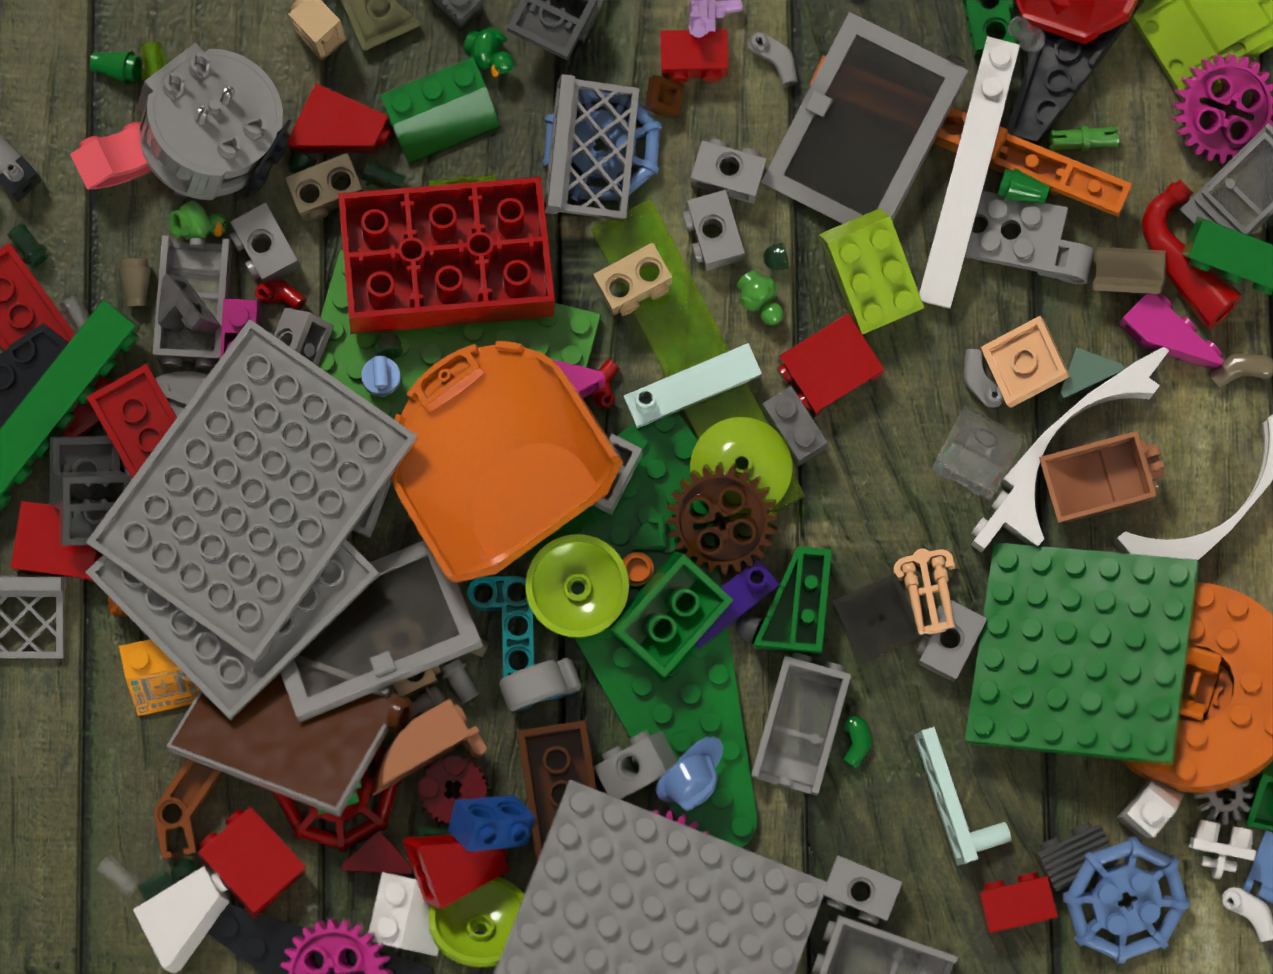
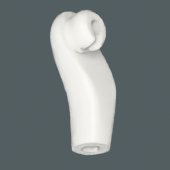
[1222,887,1273,942]

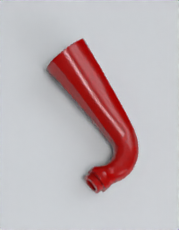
[1142,180,1243,330]

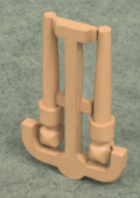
[894,548,956,635]

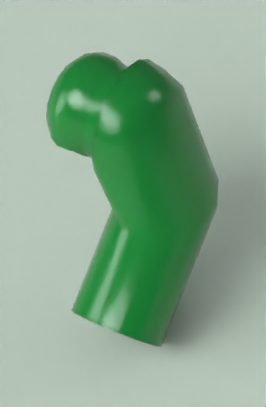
[843,716,872,769]

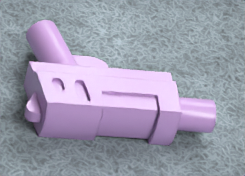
[689,0,742,38]

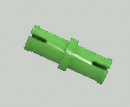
[1049,125,1119,152]

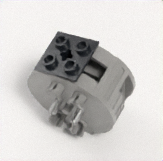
[137,42,292,200]

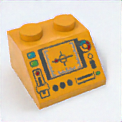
[119,639,200,717]

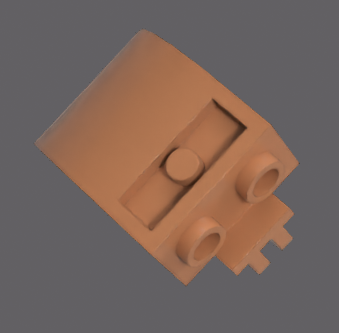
[1039,431,1165,523]
[371,699,486,797]

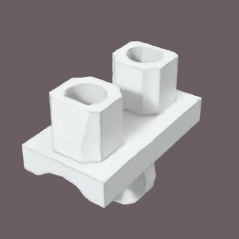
[1188,820,1256,880]

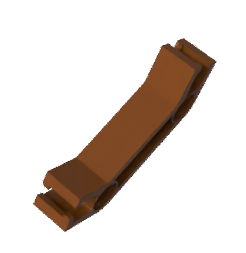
[154,759,225,861]

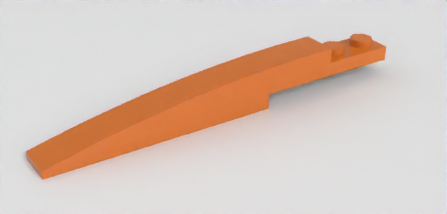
[809,55,1132,217]

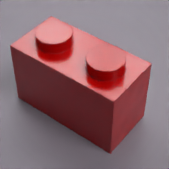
[660,29,728,83]
[977,872,1058,934]

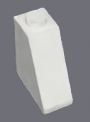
[1116,780,1185,841]
[133,866,230,974]

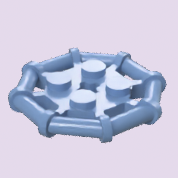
[541,89,663,204]
[1063,837,1190,964]

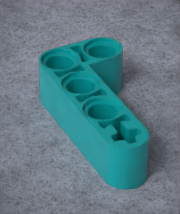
[467,576,535,712]

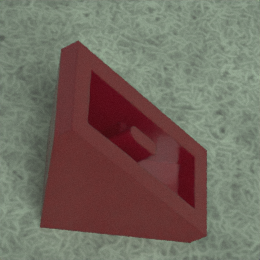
[342,830,414,875]

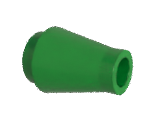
[90,51,142,84]
[997,167,1050,204]

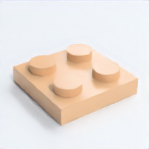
[981,316,1071,408]

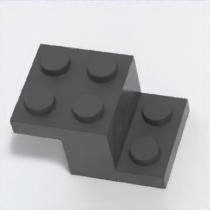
[507,0,605,60]
[50,436,131,546]

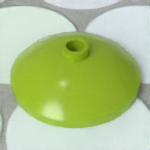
[690,417,792,518]
[525,534,629,638]
[428,877,524,967]

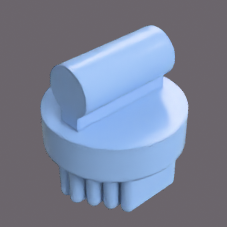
[361,356,400,398]

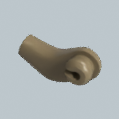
[1209,354,1273,389]

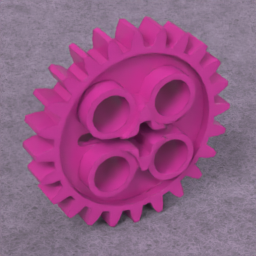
[1171,53,1273,164]
[280,918,393,974]

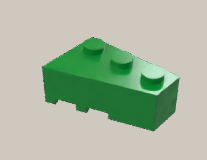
[752,546,832,656]

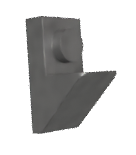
[158,273,221,335]

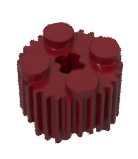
[418,755,489,826]

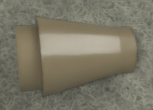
[118,258,152,307]

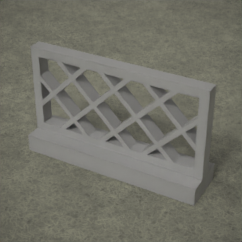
[544,74,640,221]
[0,575,67,658]

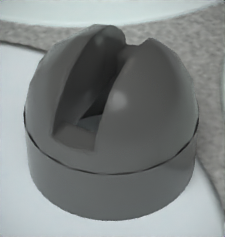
[736,614,764,644]

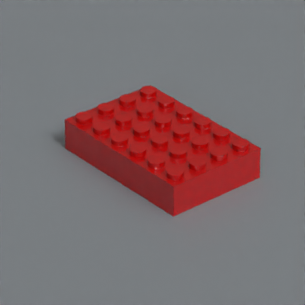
[338,177,555,334]

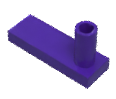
[695,558,780,649]

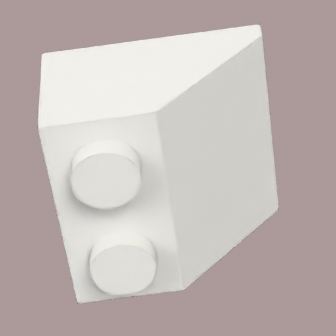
[368,872,439,956]

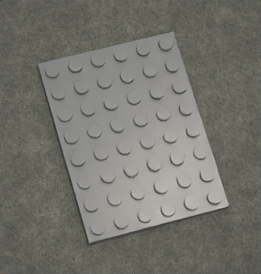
[86,319,418,663]
[494,780,827,974]

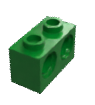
[961,0,1020,59]

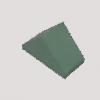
[1057,347,1124,404]

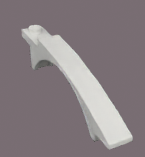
[919,36,1020,309]
[971,347,1169,553]
[1113,414,1273,560]

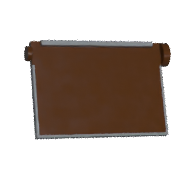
[166,655,413,816]

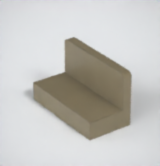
[1093,247,1166,294]

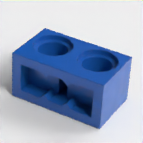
[448,795,535,852]

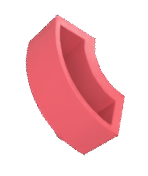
[70,121,152,190]

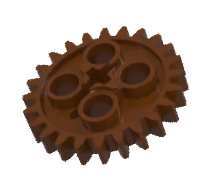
[666,462,779,574]

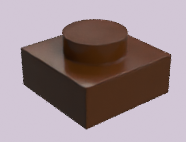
[644,75,684,119]

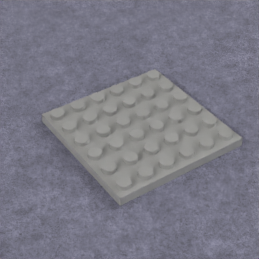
[86,539,380,720]

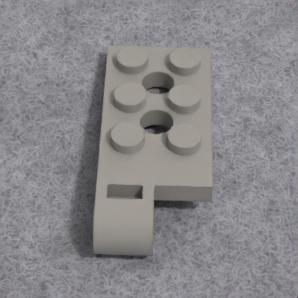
[965,191,1094,284]

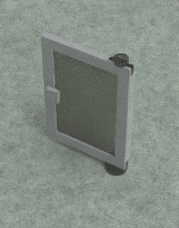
[761,12,969,224]
[280,540,483,723]

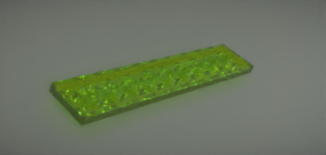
[591,199,805,528]

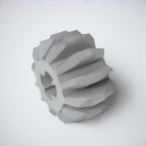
[1193,780,1253,825]

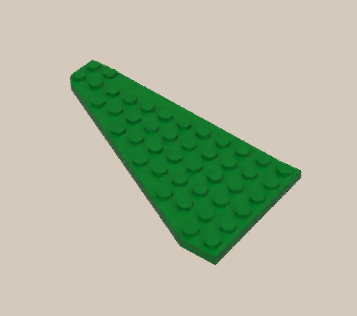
[526,412,757,848]

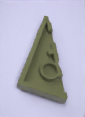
[340,0,421,51]

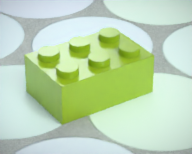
[818,208,924,335]

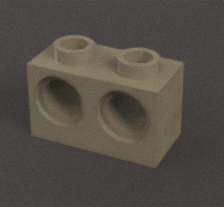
[285,153,363,222]

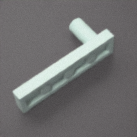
[623,343,762,429]
[914,727,1011,866]

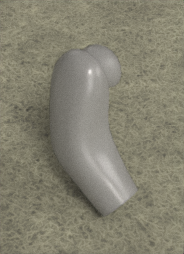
[748,32,798,87]
[963,349,1004,408]

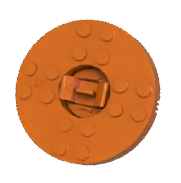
[1120,582,1273,793]

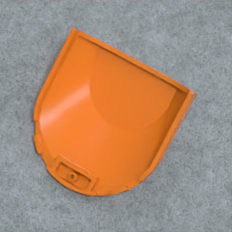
[391,341,623,583]

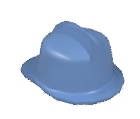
[656,737,723,811]

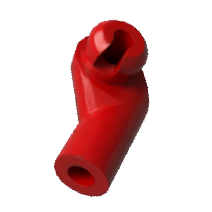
[255,280,307,310]
[590,358,620,409]

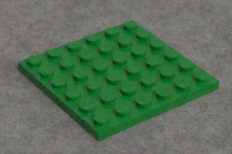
[965,542,1200,765]

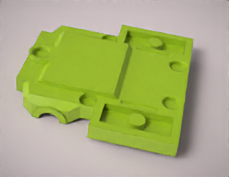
[1131,0,1273,103]

